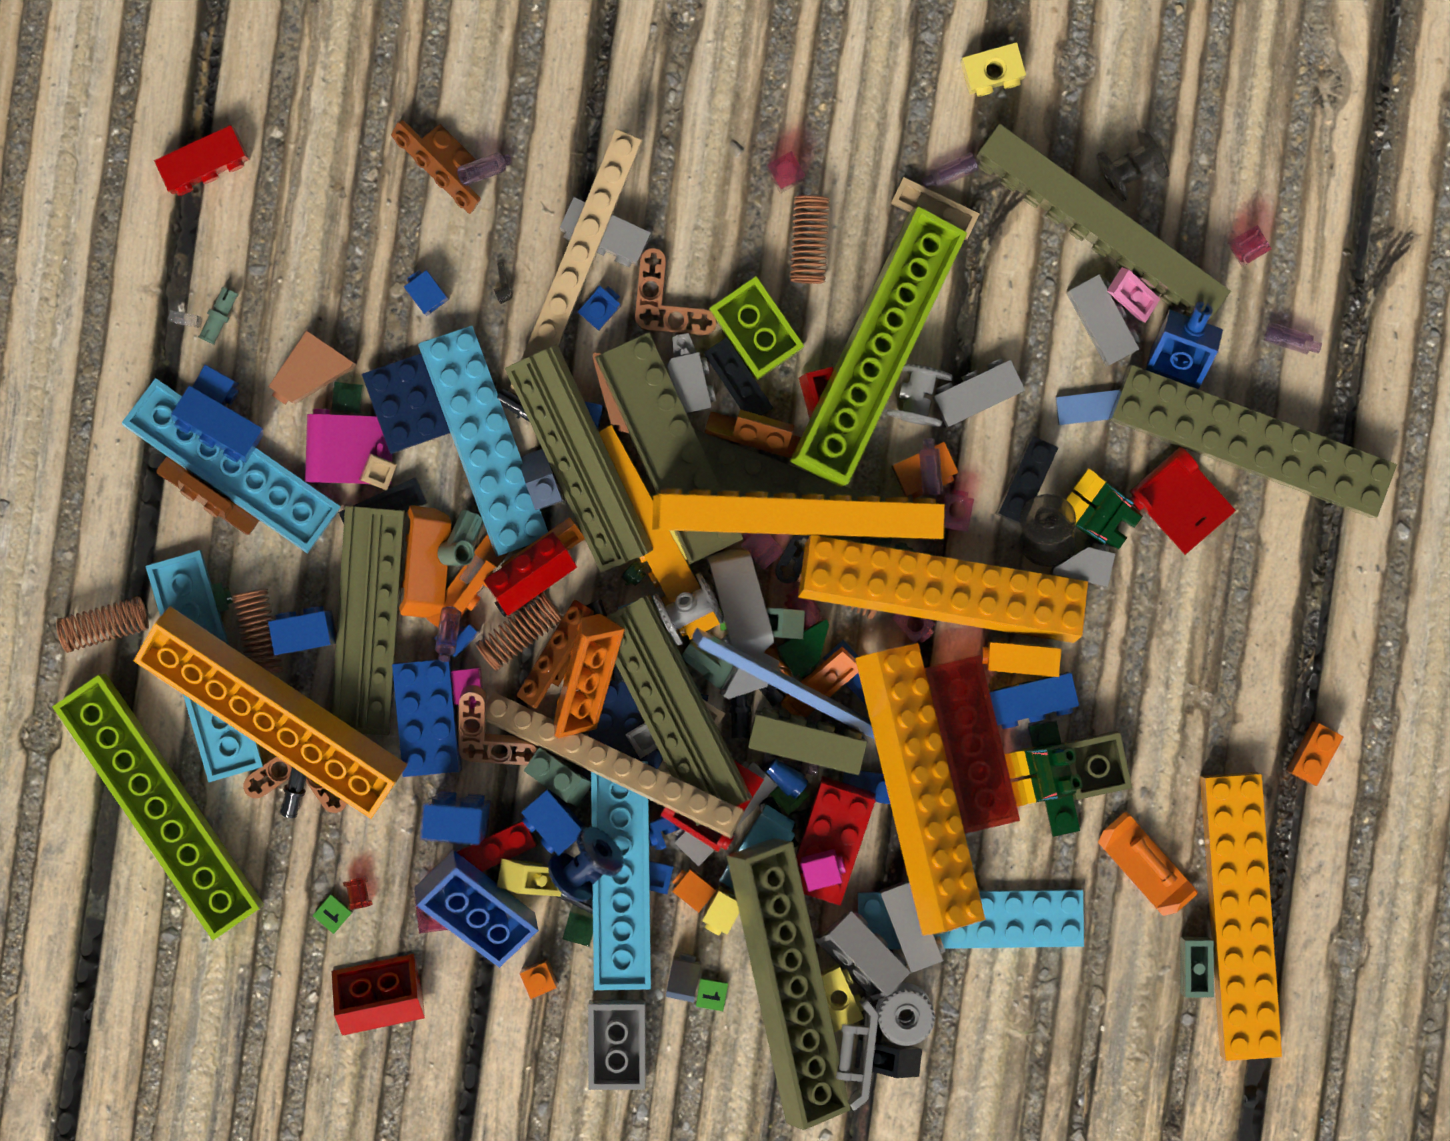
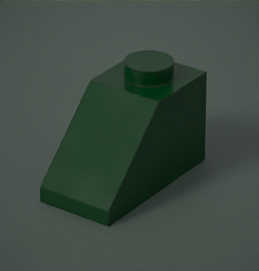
[777,619,829,678]

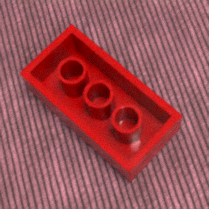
[796,776,876,906]

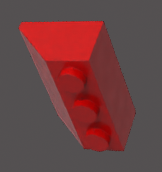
[331,954,425,1036]

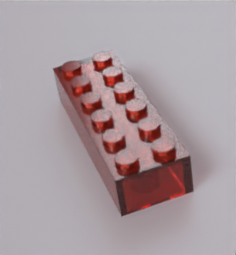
[924,654,1020,834]

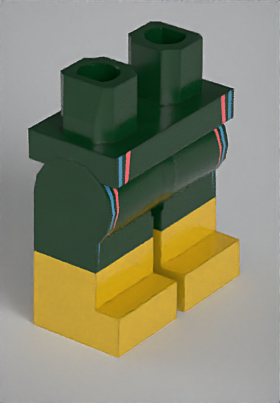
[1055,468,1143,549]
[1003,743,1083,807]

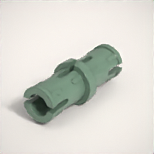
[198,287,239,345]

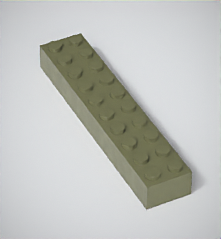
[975,124,1231,320]
[1108,365,1397,518]
[727,838,851,1130]

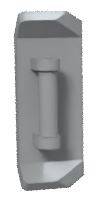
[706,549,774,655]
[836,996,878,1111]

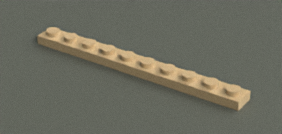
[509,129,643,395]
[486,692,744,838]

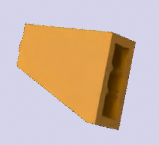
[981,642,1061,677]

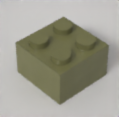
[1061,731,1132,800]

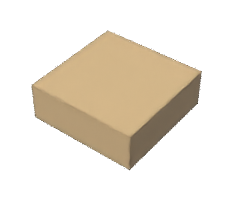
[359,454,397,490]

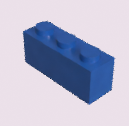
[171,386,264,463]
[986,672,1079,729]

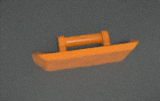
[399,505,451,618]
[1098,812,1198,916]

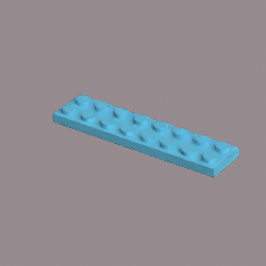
[418,326,548,557]
[122,378,341,554]
[146,550,264,782]
[591,761,651,990]
[858,889,1084,949]

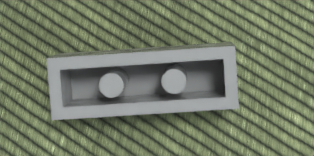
[560,197,652,268]
[1066,275,1140,367]
[932,358,1025,428]
[879,879,946,973]

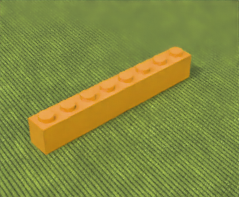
[599,425,720,640]

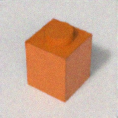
[672,867,717,913]
[519,958,559,999]

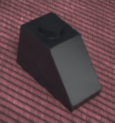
[855,1039,922,1078]

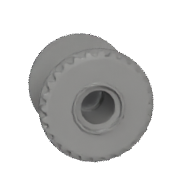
[887,363,952,427]
[653,573,724,645]
[876,982,935,1046]

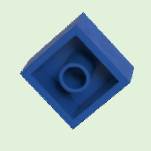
[268,606,336,655]
[521,788,586,855]

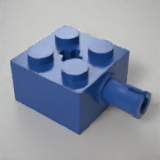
[1146,302,1223,390]

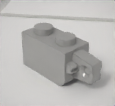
[667,333,716,414]

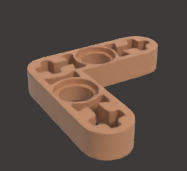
[635,248,717,336]
[459,685,539,765]
[243,756,348,813]

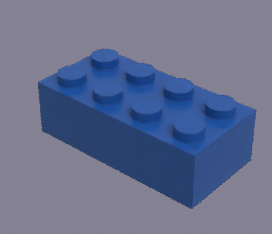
[392,658,462,777]
[421,791,491,844]
[414,850,539,968]

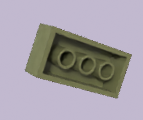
[748,707,867,775]

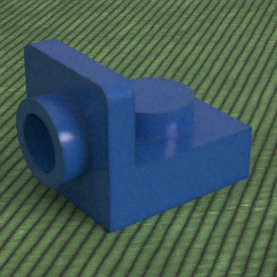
[578,285,621,331]
[434,624,480,657]
[649,817,680,850]

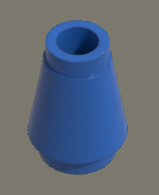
[765,758,808,798]

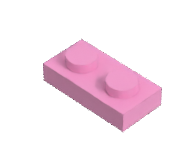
[1107,267,1160,322]

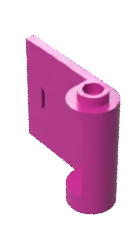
[305,409,392,485]

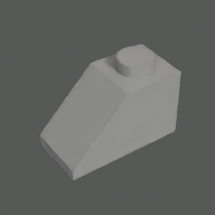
[1050,543,1115,587]
[720,652,780,699]

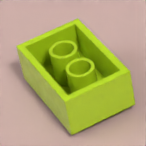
[709,276,804,381]

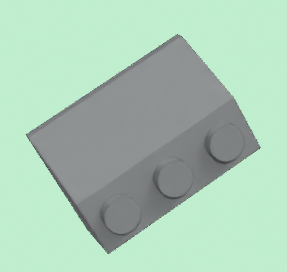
[815,911,911,1000]

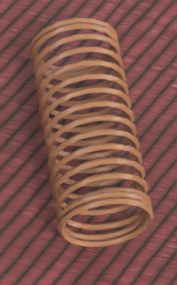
[790,195,830,284]
[232,589,283,674]
[476,592,563,671]
[56,596,149,653]

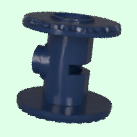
[548,827,624,902]

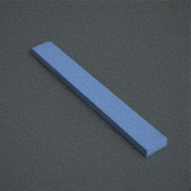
[692,628,875,739]

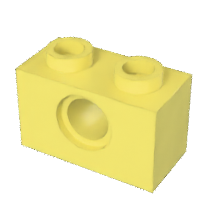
[960,42,1026,97]
[497,859,561,896]
[702,885,739,935]
[821,964,865,1032]

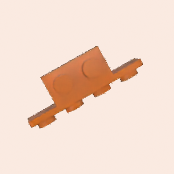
[427,533,509,634]

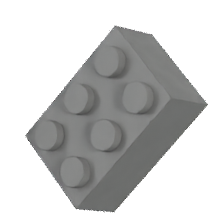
[588,1000,646,1090]

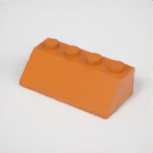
[554,614,625,738]

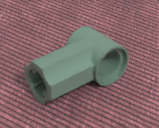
[438,510,484,566]
[681,640,734,690]

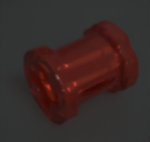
[343,877,373,910]

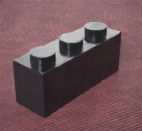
[995,436,1059,525]

